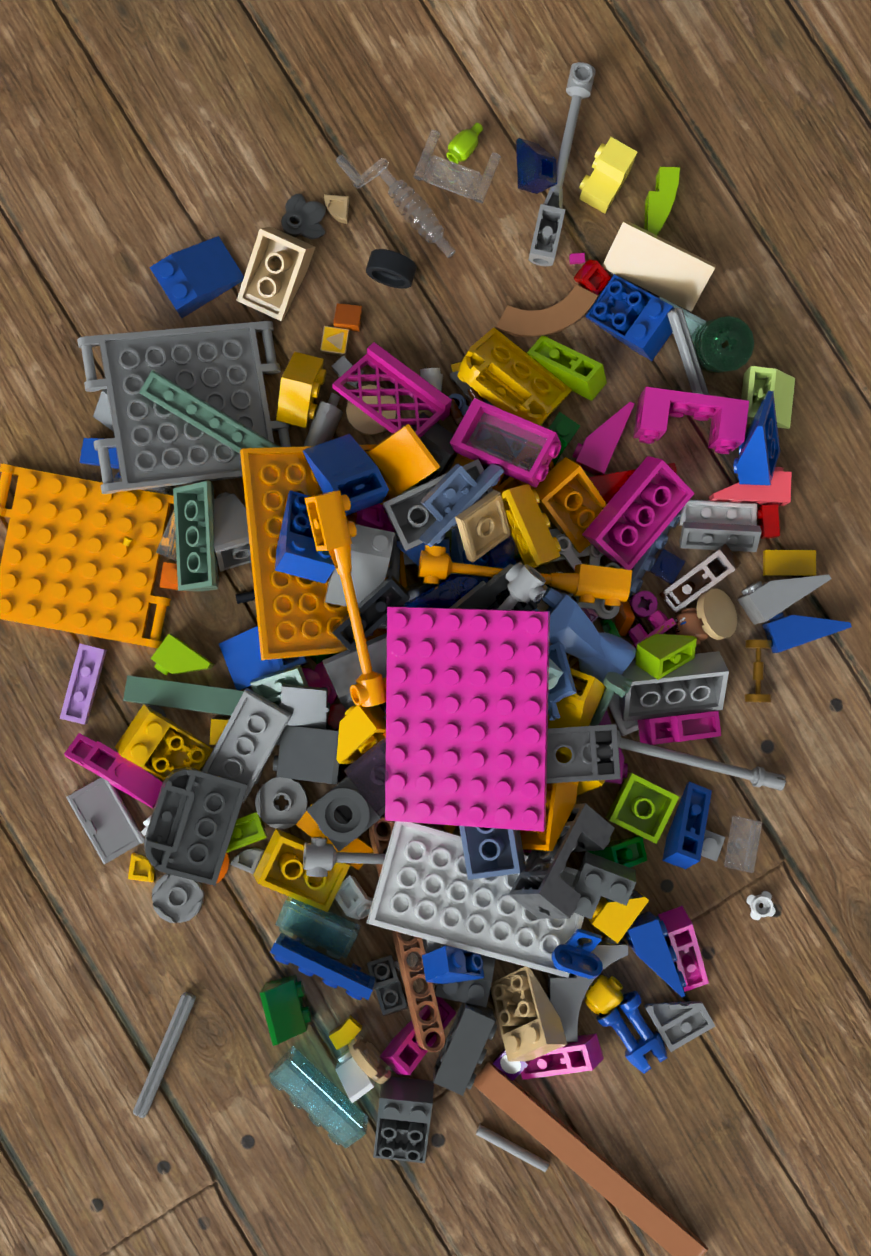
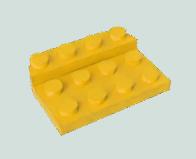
[457,327,572,426]

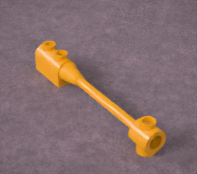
[304,490,386,707]
[418,545,632,607]

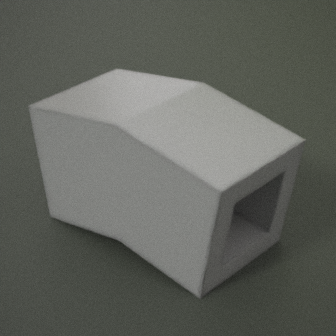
[332,356,364,388]

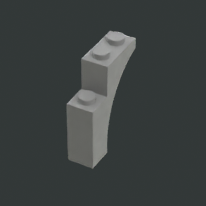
[548,937,628,1042]

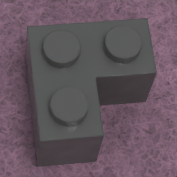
[571,851,636,919]

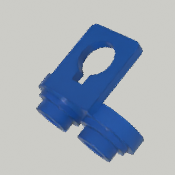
[552,929,603,979]

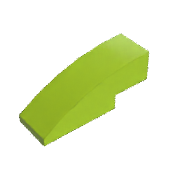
[644,166,680,236]

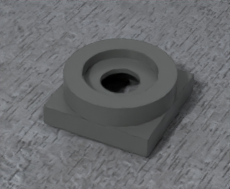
[307,776,381,851]

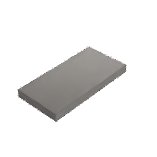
[202,688,292,803]

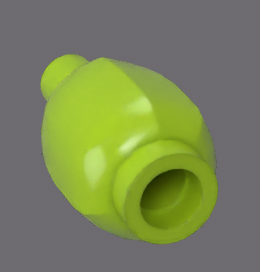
[446,122,483,164]

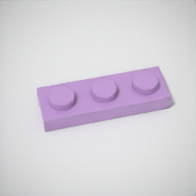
[60,643,107,725]

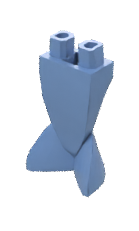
[532,587,636,691]

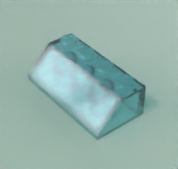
[269,1046,369,1148]

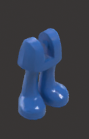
[596,991,668,1074]

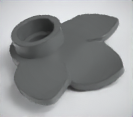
[281,194,326,239]

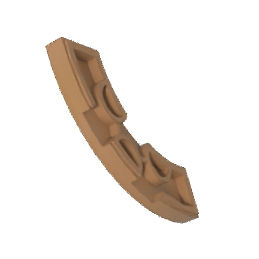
[496,285,598,338]

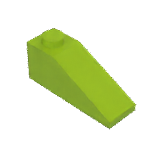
[527,336,607,401]

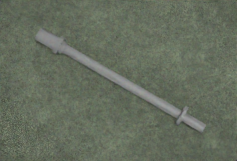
[617,730,786,791]

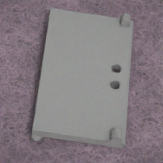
[66,777,145,864]

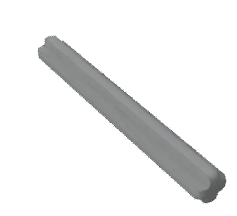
[133,992,196,1118]

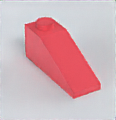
[708,467,792,506]

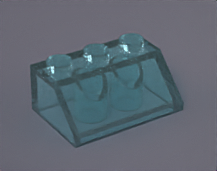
[275,896,361,959]

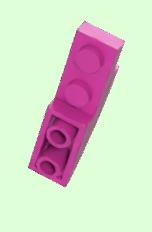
[64,733,163,808]

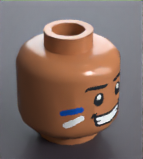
[675,608,709,647]

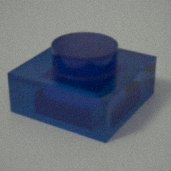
[649,549,685,584]

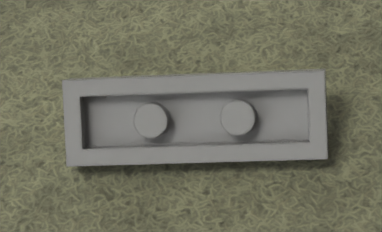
[679,522,761,552]

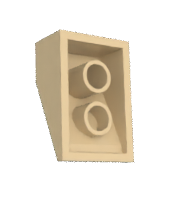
[236,226,315,321]

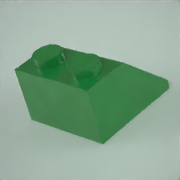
[260,975,312,1046]

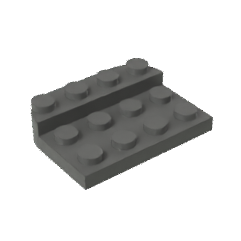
[144,767,248,886]

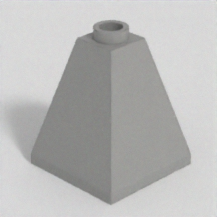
[214,492,251,572]

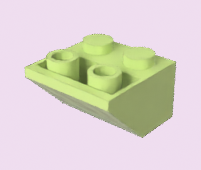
[741,366,795,429]

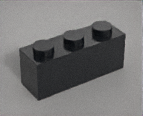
[332,575,410,652]

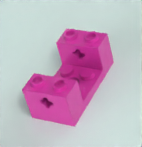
[633,387,749,454]

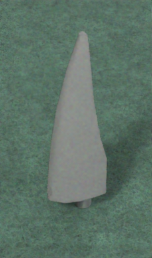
[304,393,343,447]

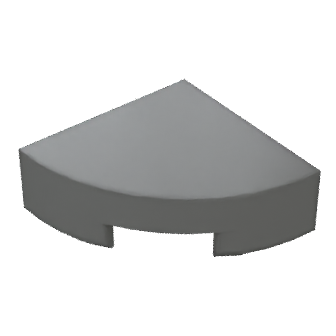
[230,848,265,874]

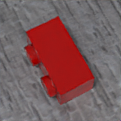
[757,504,780,539]

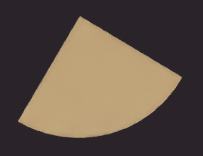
[324,194,350,224]

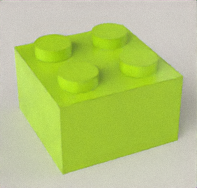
[606,772,679,844]

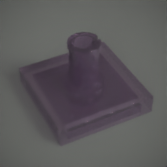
[343,738,389,812]

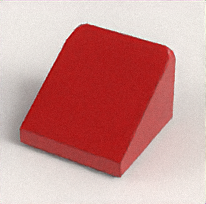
[573,260,612,295]

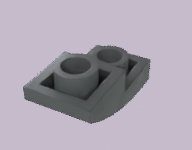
[367,955,408,1016]

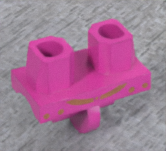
[628,610,676,648]

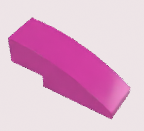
[638,711,721,745]

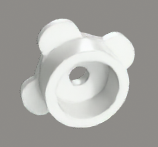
[746,891,776,920]

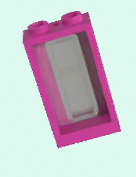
[450,398,561,488]

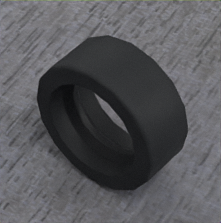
[366,249,417,289]

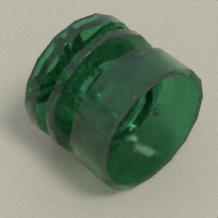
[691,316,754,373]

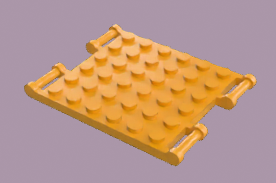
[0,464,176,649]

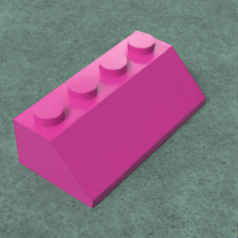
[582,456,695,570]

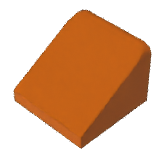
[333,303,362,332]

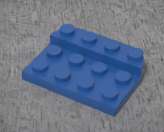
[270,933,375,1000]

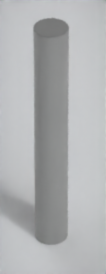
[476,1125,549,1172]

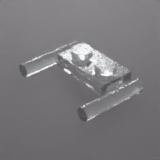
[413,130,501,204]

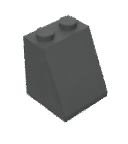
[273,725,342,785]

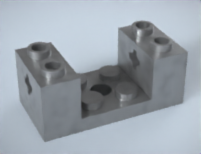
[547,724,621,783]
[509,803,614,919]

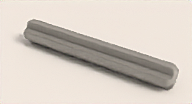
[667,308,709,395]

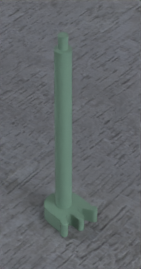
[590,672,633,726]

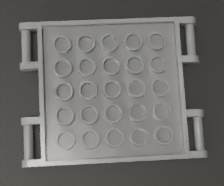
[77,321,291,494]

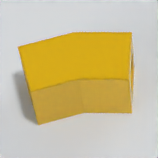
[329,1015,362,1050]

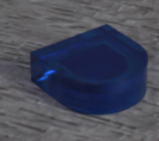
[488,538,516,565]

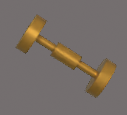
[745,640,772,702]

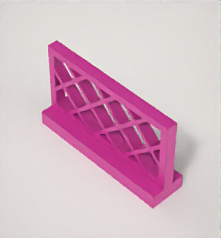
[332,342,452,438]

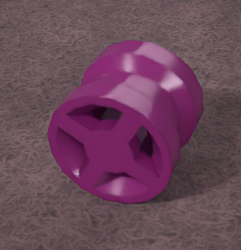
[629,591,658,618]

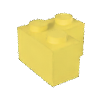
[579,137,638,214]

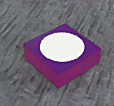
[493,1049,530,1081]

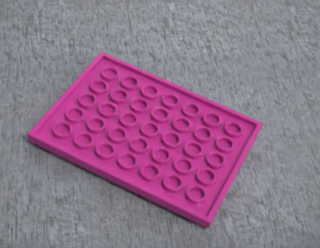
[385,606,550,832]

